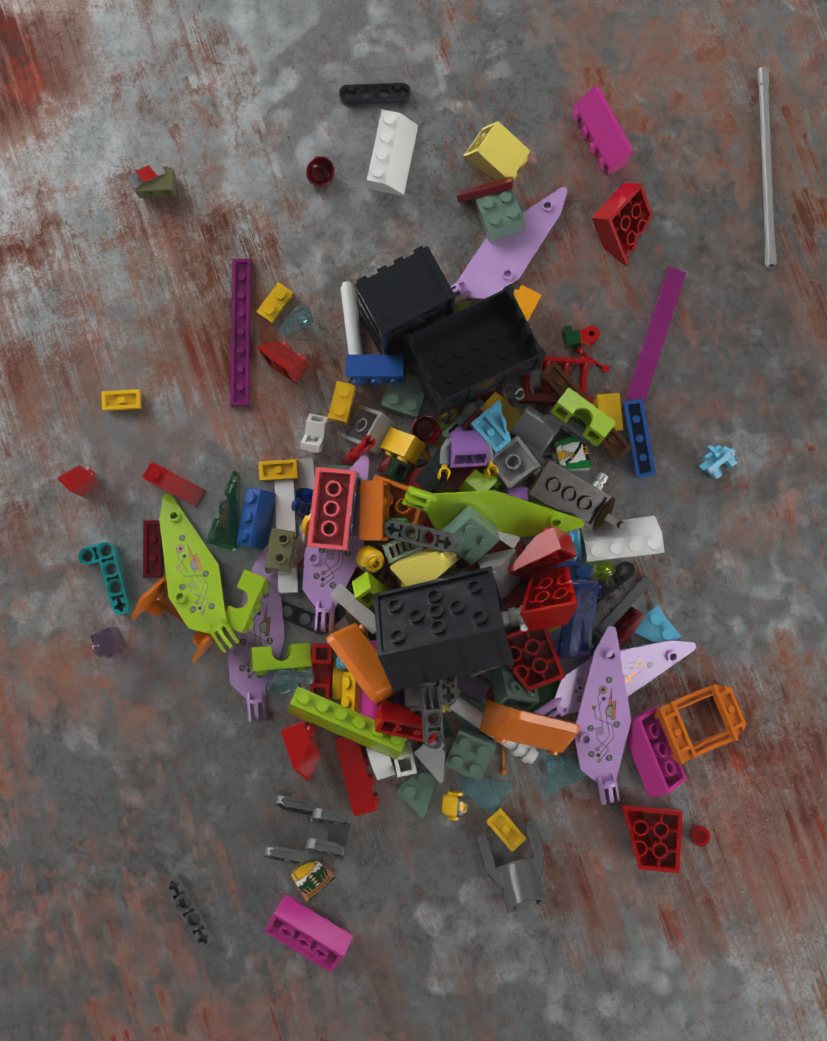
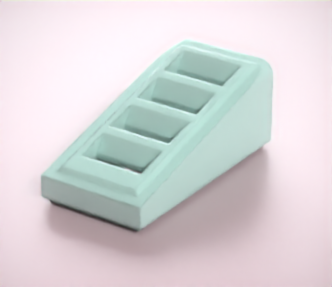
[382,531,423,564]

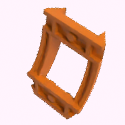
[654,684,747,765]

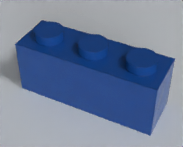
[345,354,406,386]
[236,488,276,550]

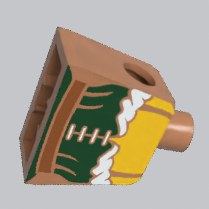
[291,850,338,903]

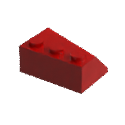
[591,183,653,265]
[520,566,578,631]
[506,627,565,691]
[280,720,322,781]
[622,805,683,874]

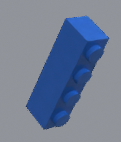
[623,398,656,478]

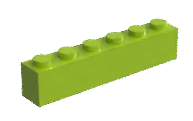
[287,687,407,759]

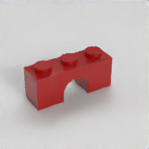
[310,643,334,700]

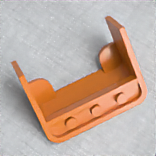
[131,575,228,663]
[325,623,404,705]
[479,699,580,756]

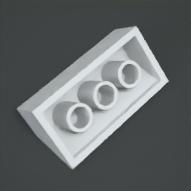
[367,110,418,196]
[579,516,665,563]

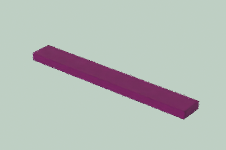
[230,259,252,407]
[623,266,686,408]

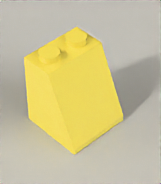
[463,121,530,180]
[390,548,461,586]

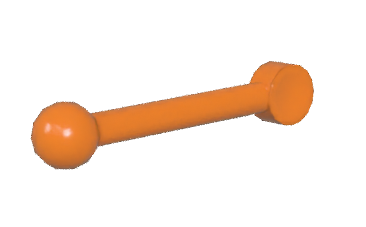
[499,745,507,775]

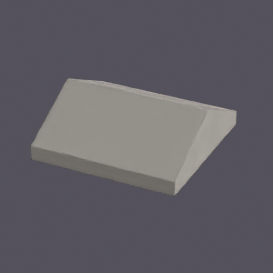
[493,436,541,489]

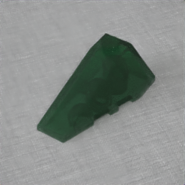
[206,470,241,552]

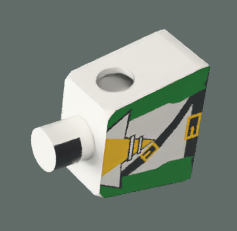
[544,436,592,471]

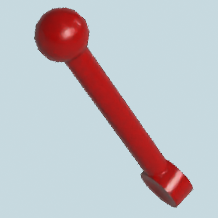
[576,347,609,373]

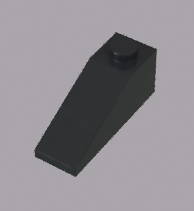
[414,438,451,493]

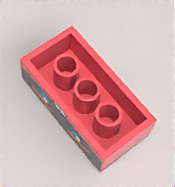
[307,467,359,551]

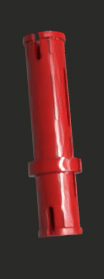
[343,435,376,466]

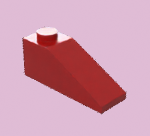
[142,461,206,507]
[374,701,436,744]

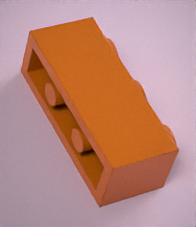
[357,480,390,541]

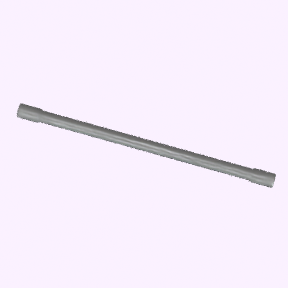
[757,67,777,267]

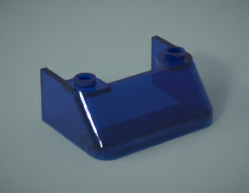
[555,576,602,659]

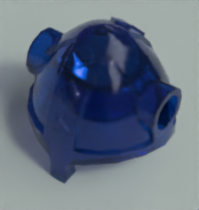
[291,488,313,520]

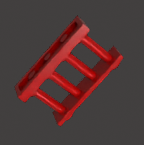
[515,356,595,406]

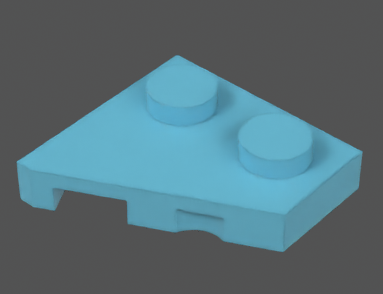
[470,400,511,455]
[633,606,681,643]

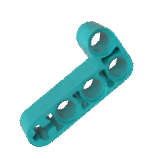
[78,542,134,615]

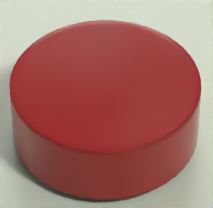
[689,825,711,847]

